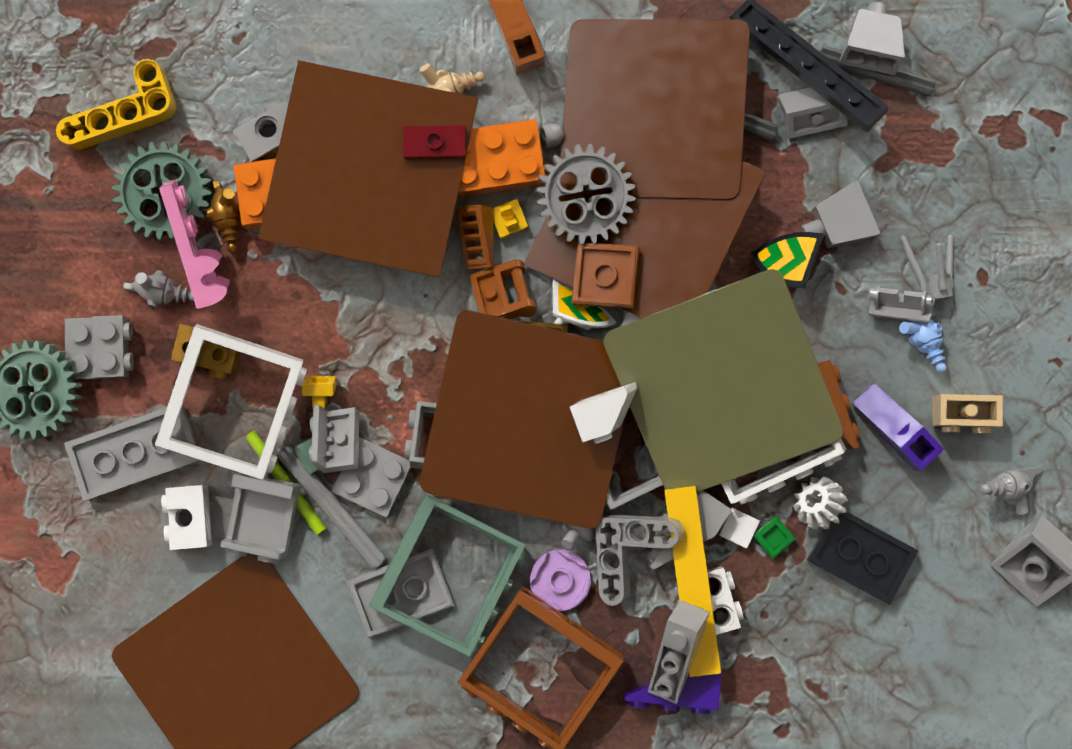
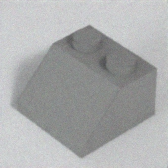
[991,515,1072,607]

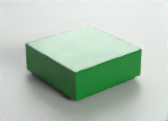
[753,516,796,559]

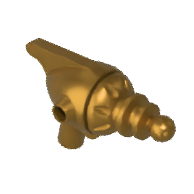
[206,180,240,253]

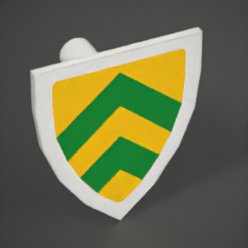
[552,279,617,331]

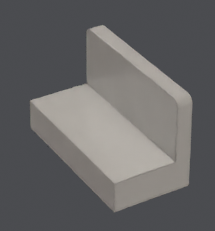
[778,87,848,139]

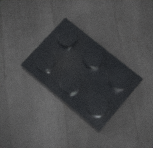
[807,511,919,605]

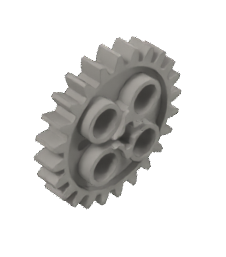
[535,144,636,244]

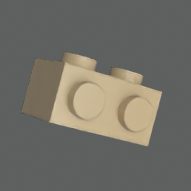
[932,394,1003,433]

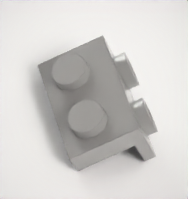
[309,405,360,473]

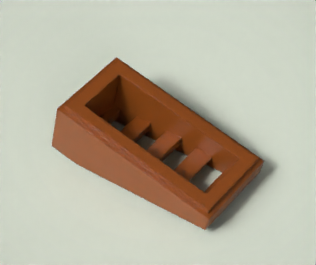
[456,205,494,270]

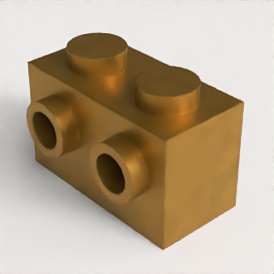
[171,324,242,379]

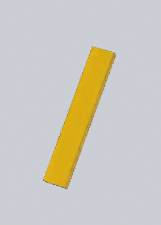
[665,486,721,677]

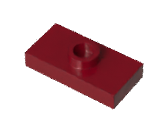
[403,125,466,159]

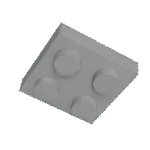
[331,437,411,518]

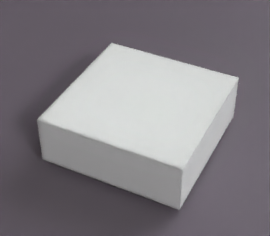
[718,507,760,548]

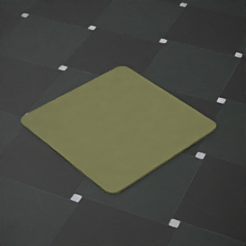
[604,269,843,492]

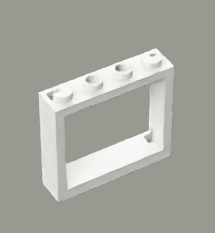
[155,324,307,480]
[721,438,846,505]

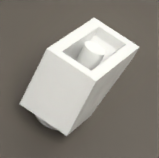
[570,382,637,444]

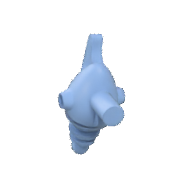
[899,319,947,373]

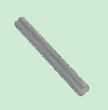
[278,446,386,569]

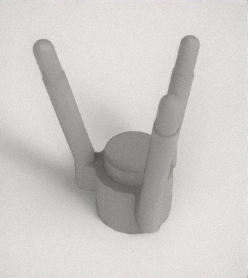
[900,235,954,299]

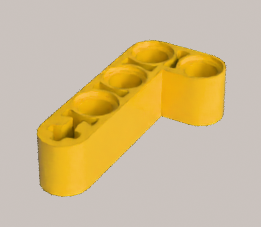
[56,59,176,150]

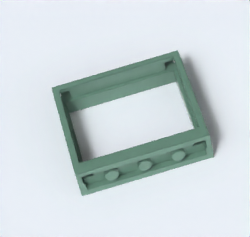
[369,494,527,657]

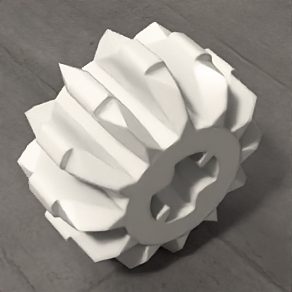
[793,477,848,529]

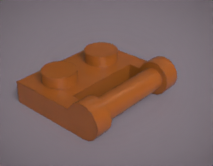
[470,259,537,320]

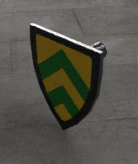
[751,232,824,289]

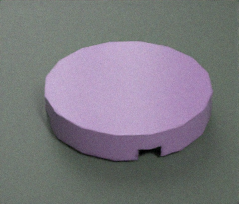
[530,549,591,611]

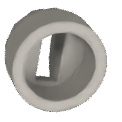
[540,123,564,149]

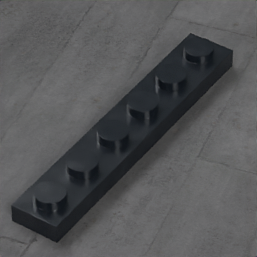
[730,0,889,132]

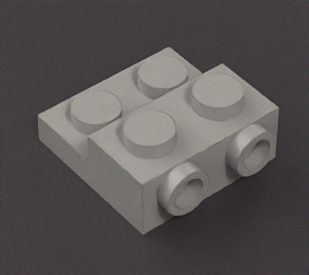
[65,315,134,380]

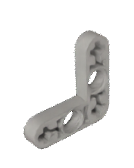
[596,515,684,606]

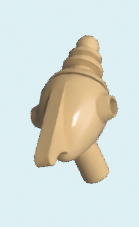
[420,63,485,94]

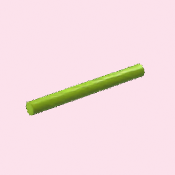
[245,430,327,535]

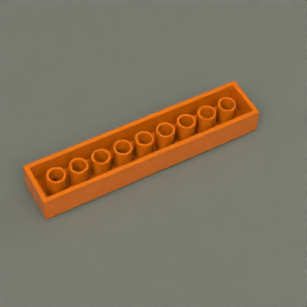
[233,119,545,230]

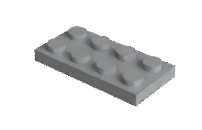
[64,405,202,501]

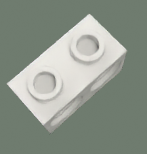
[708,566,744,635]

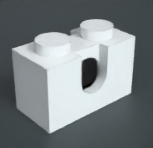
[161,485,213,550]

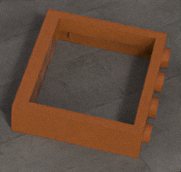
[458,586,624,749]

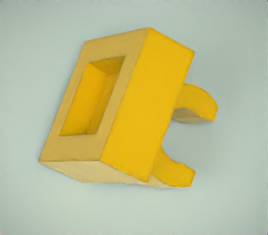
[493,199,528,240]
[302,376,337,409]

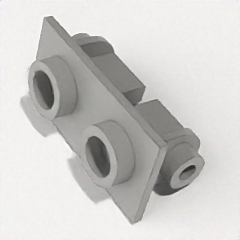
[868,286,935,323]

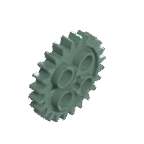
[112,141,213,241]
[0,340,82,439]

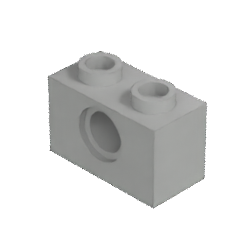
[233,100,288,162]

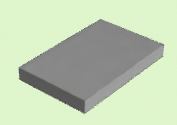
[346,548,454,639]

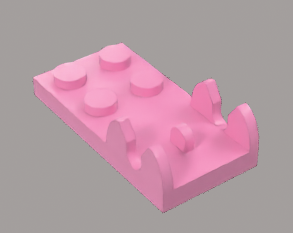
[159,179,230,309]

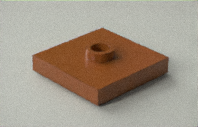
[571,243,640,309]

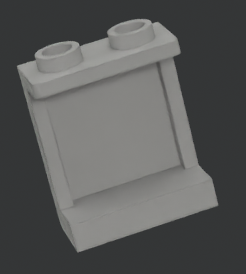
[220,472,301,563]

